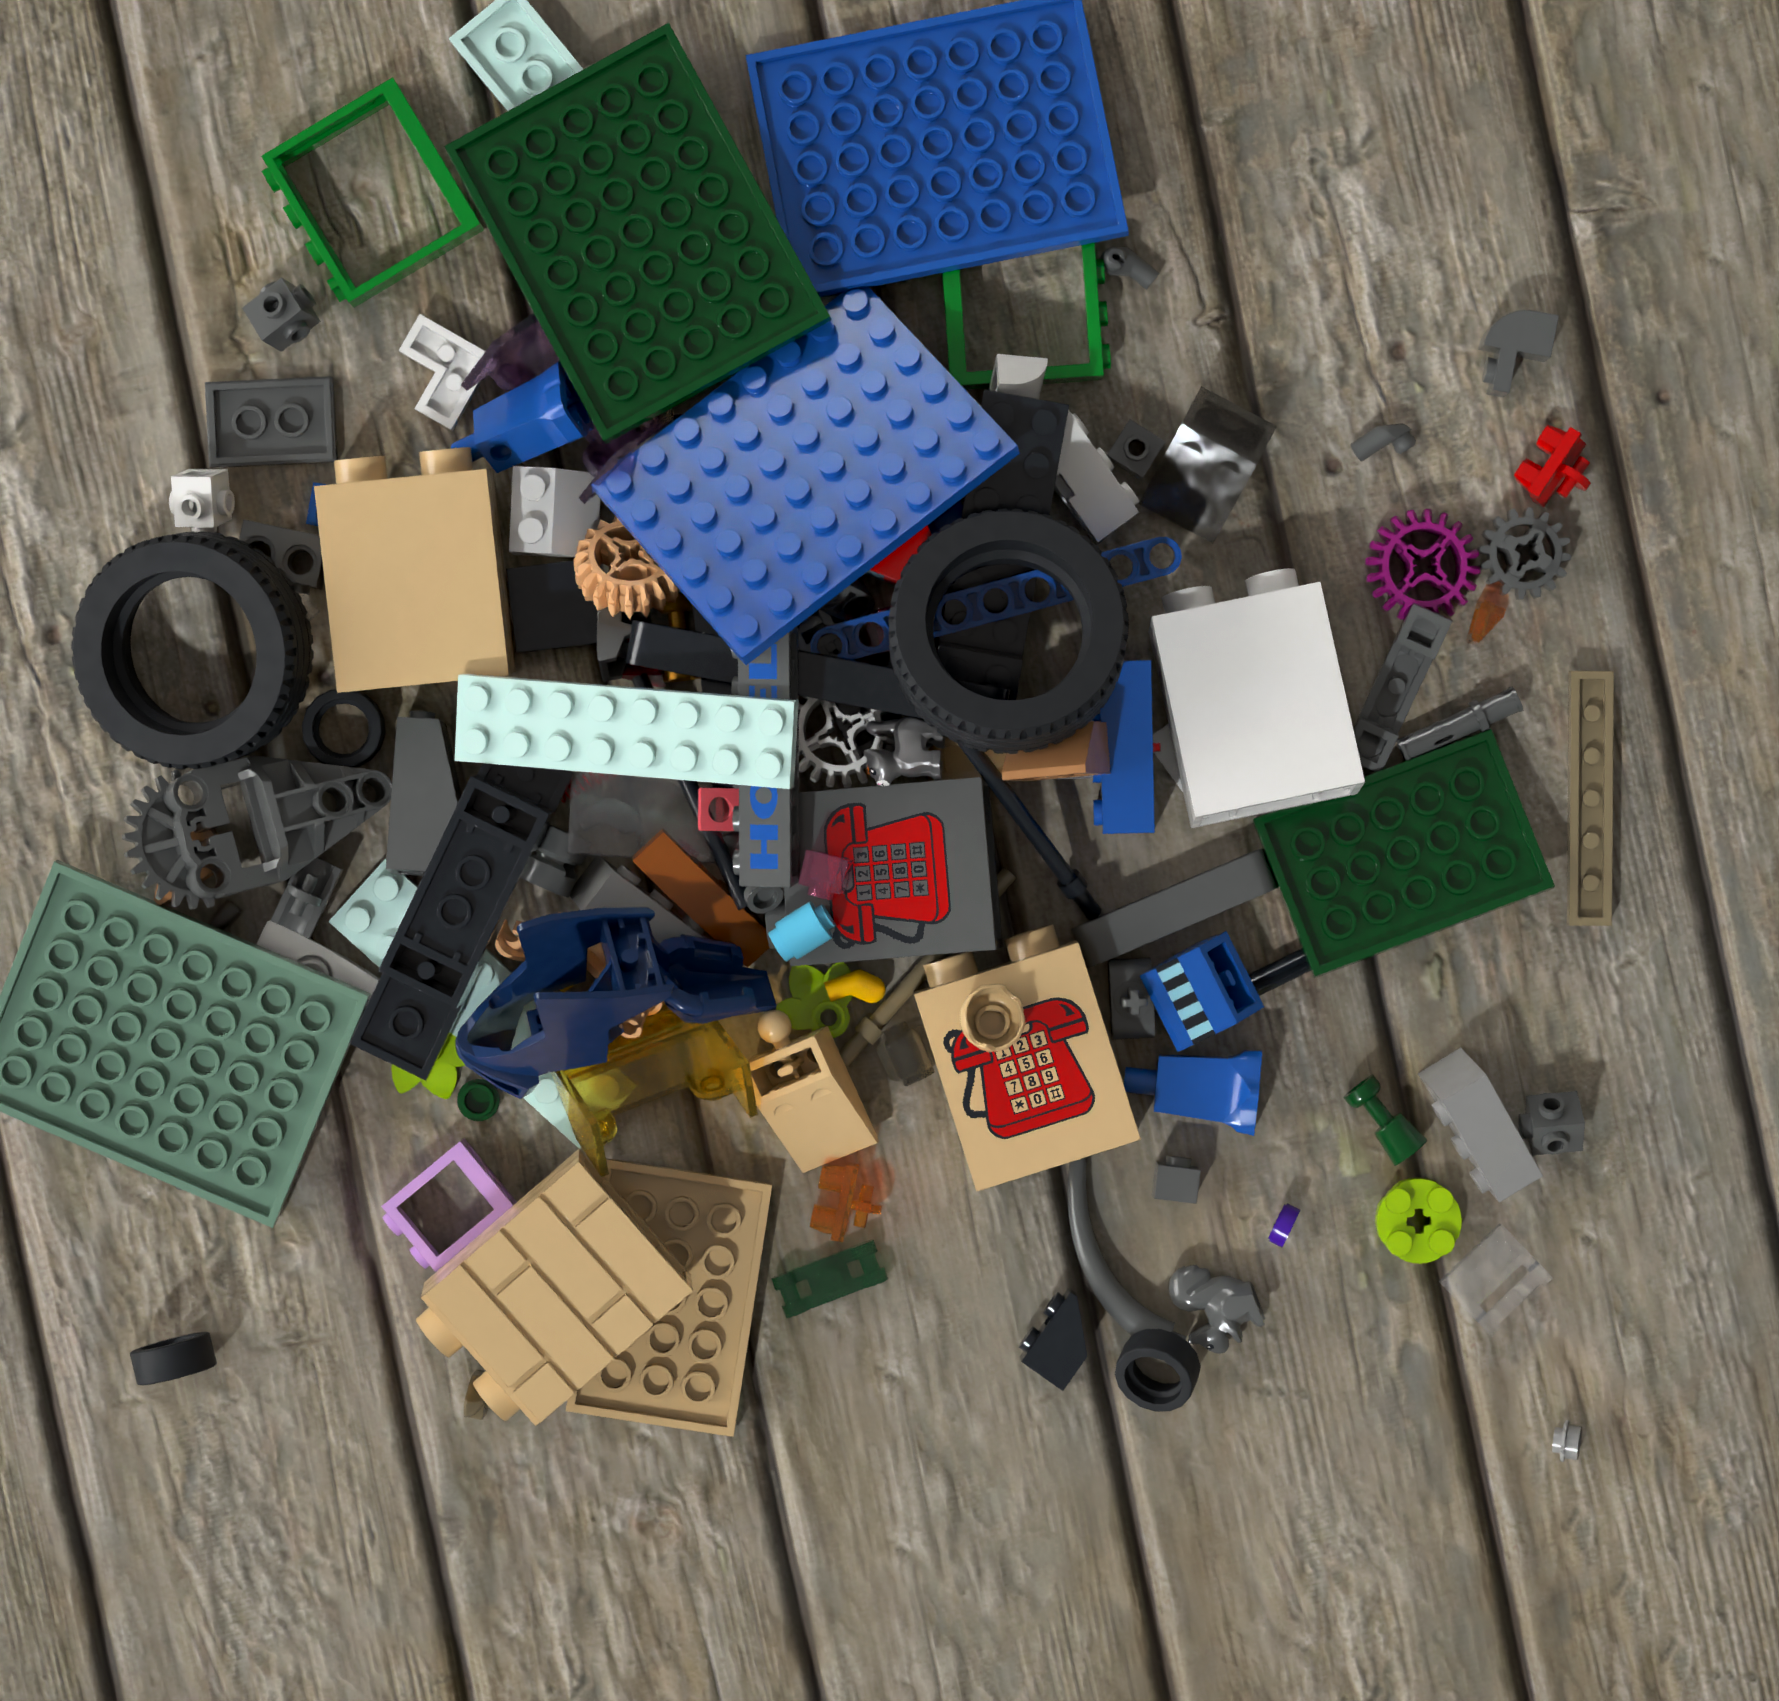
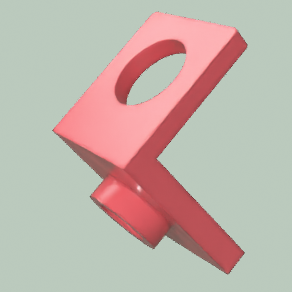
[698,788,739,831]

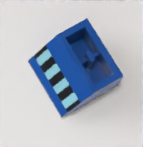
[1140,931,1264,1052]

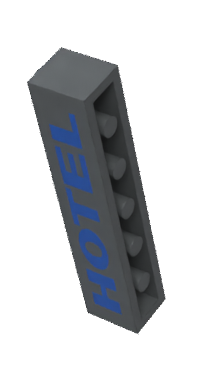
[731,626,799,887]

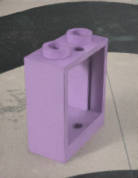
[381,1138,517,1272]

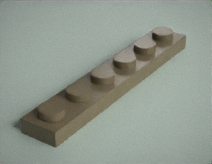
[1567,671,1614,926]

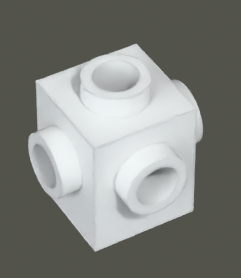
[169,469,235,533]

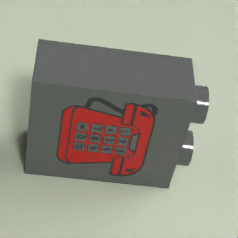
[765,777,1003,966]

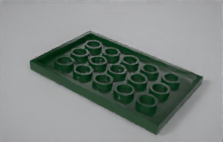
[1253,729,1555,979]

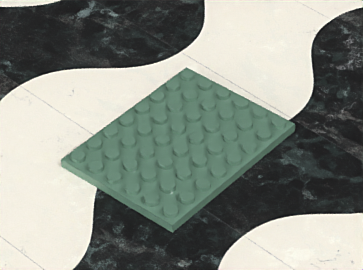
[0,860,371,1228]

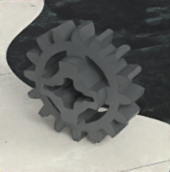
[1477,507,1572,600]

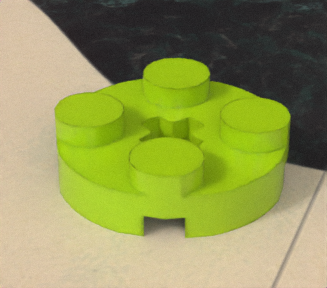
[1375,1178,1462,1264]

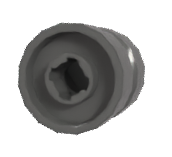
[520,825,592,898]

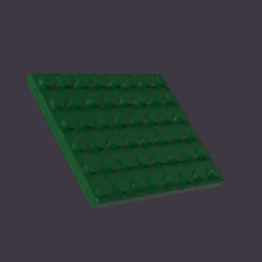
[444,23,832,444]

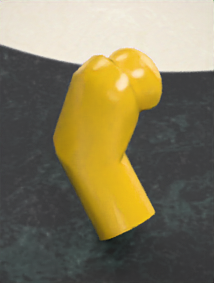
[823,969,886,1003]

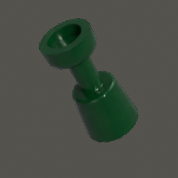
[1343,1074,1427,1166]

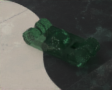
[771,1239,889,1318]

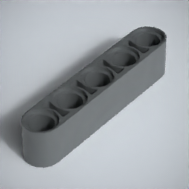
[1071,848,1278,968]

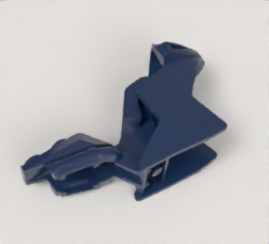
[455,907,777,1099]

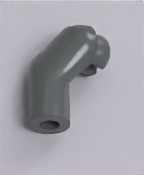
[1100,246,1160,290]

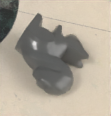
[1168,1265,1265,1354]

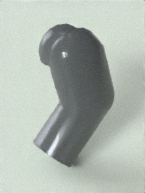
[1350,423,1416,462]

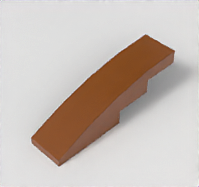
[632,828,770,968]

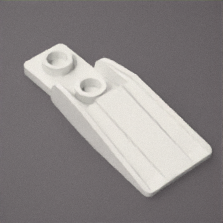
[256,920,379,1009]

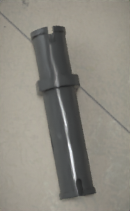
[1396,686,1524,761]

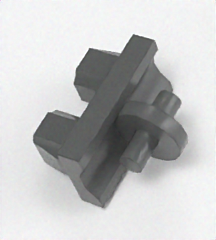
[271,857,343,939]

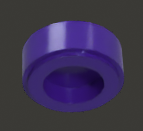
[1268,1203,1300,1248]

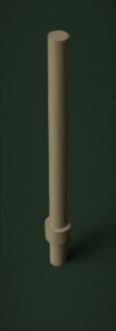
[839,868,1016,1067]

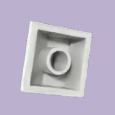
[509,466,602,558]

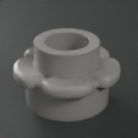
[1552,1420,1582,1462]

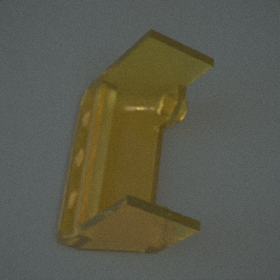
[551,1005,758,1177]

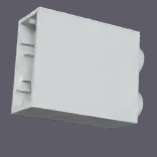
[1148,568,1365,828]

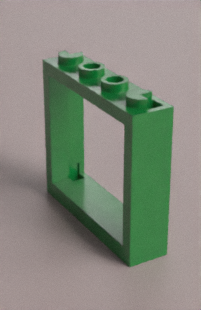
[261,77,484,308]
[942,241,1111,390]

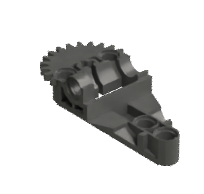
[122,755,392,909]

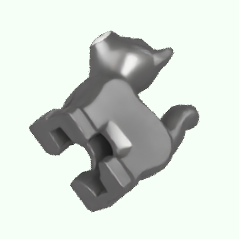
[864,717,946,786]

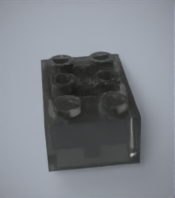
[1138,386,1277,544]

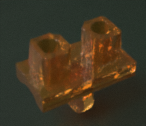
[810,1162,883,1242]

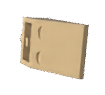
[739,1010,879,1173]

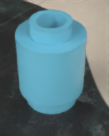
[768,901,836,962]

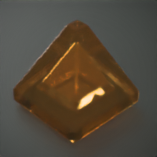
[1466,600,1506,645]

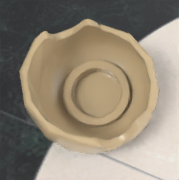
[960,984,1026,1052]

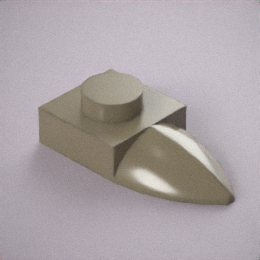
[464,1370,492,1420]

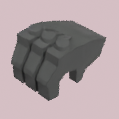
[596,607,652,682]

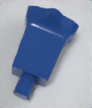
[451,360,594,473]
[1124,1050,1262,1136]

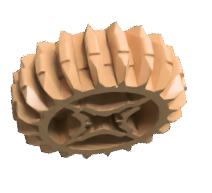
[573,516,680,620]

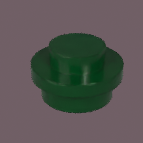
[457,1079,500,1121]

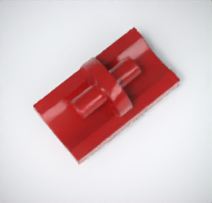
[1514,425,1591,508]

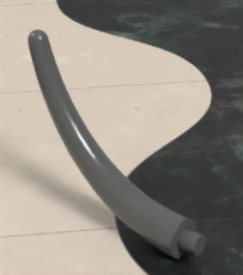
[1067,1157,1187,1340]

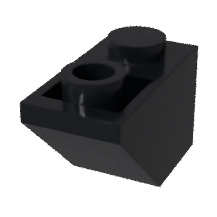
[1019,1288,1088,1391]

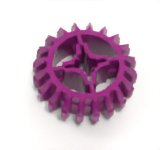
[1364,509,1480,620]

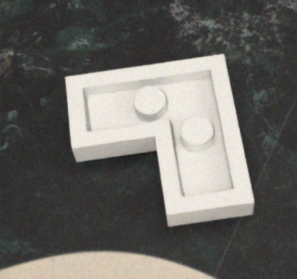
[399,314,495,431]

